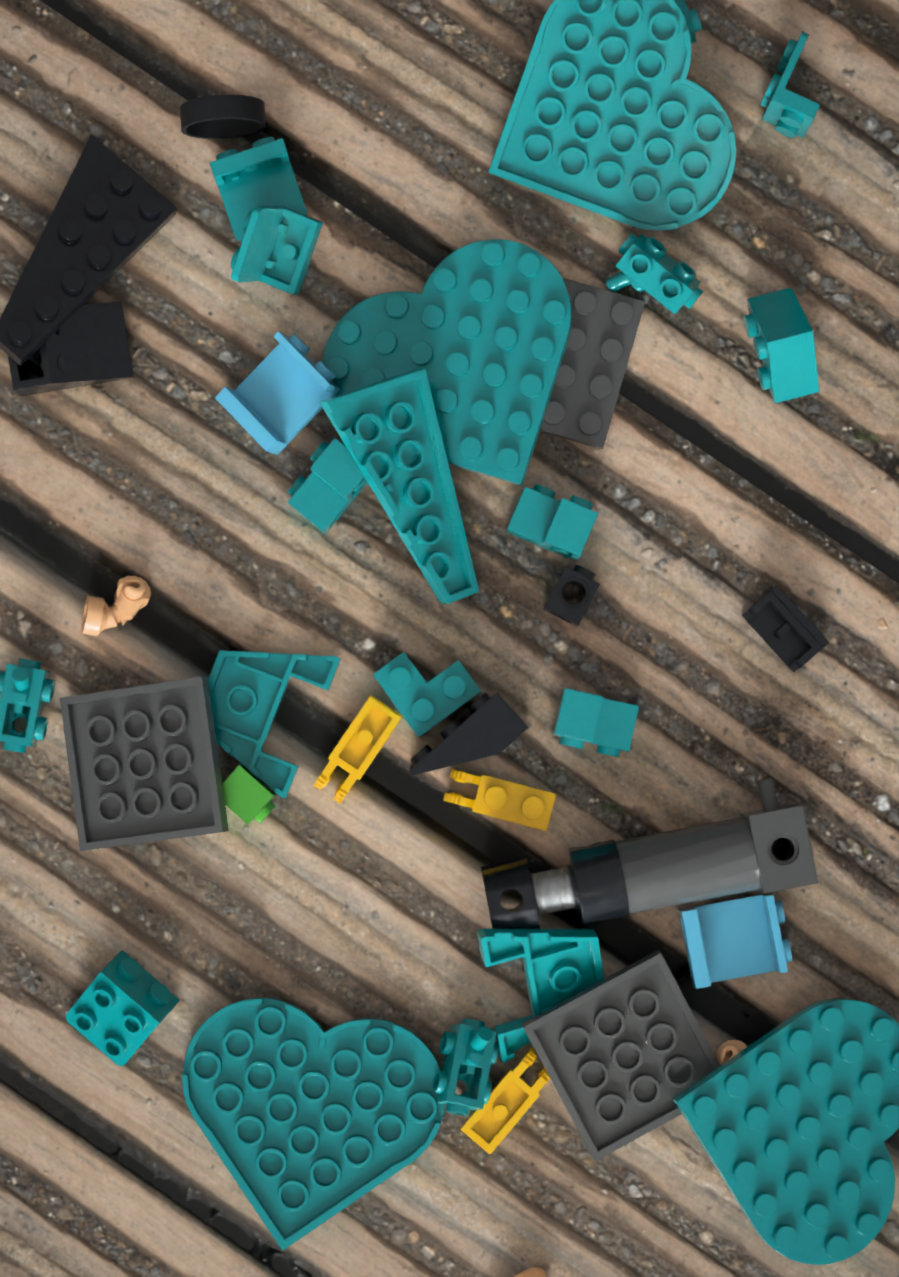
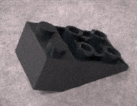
[1,302,134,396]
[409,692,529,775]

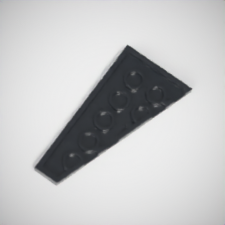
[0,134,177,366]

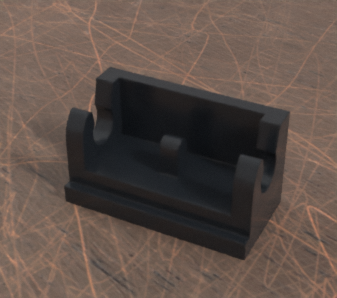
[741,585,829,672]

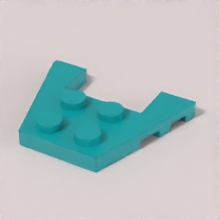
[208,650,341,799]
[477,929,604,1063]

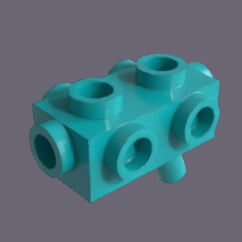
[606,233,704,314]
[0,658,55,753]
[432,1019,499,1116]

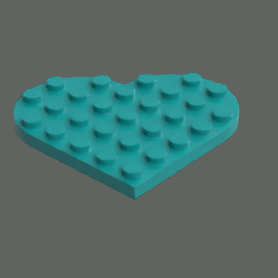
[488,0,736,231]
[323,239,572,486]
[182,997,445,1251]
[673,998,899,1265]

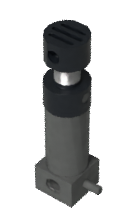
[481,778,818,929]

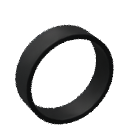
[180,95,266,139]

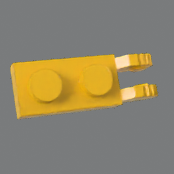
[313,695,403,804]
[443,769,556,831]
[460,1047,550,1154]

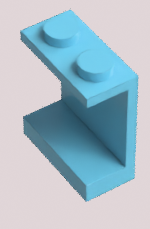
[215,331,341,455]
[678,893,792,989]

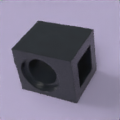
[543,564,600,627]

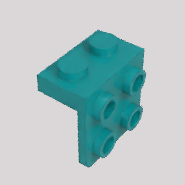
[760,31,820,138]
[209,137,308,242]
[231,206,323,295]
[66,950,180,1066]

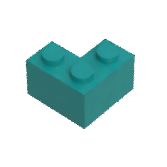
[743,287,819,403]
[288,438,368,534]
[506,484,598,562]
[373,652,481,738]
[552,688,639,758]

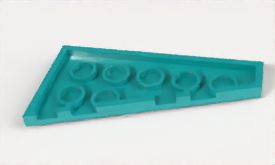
[319,369,480,604]

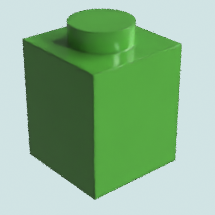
[222,765,276,825]

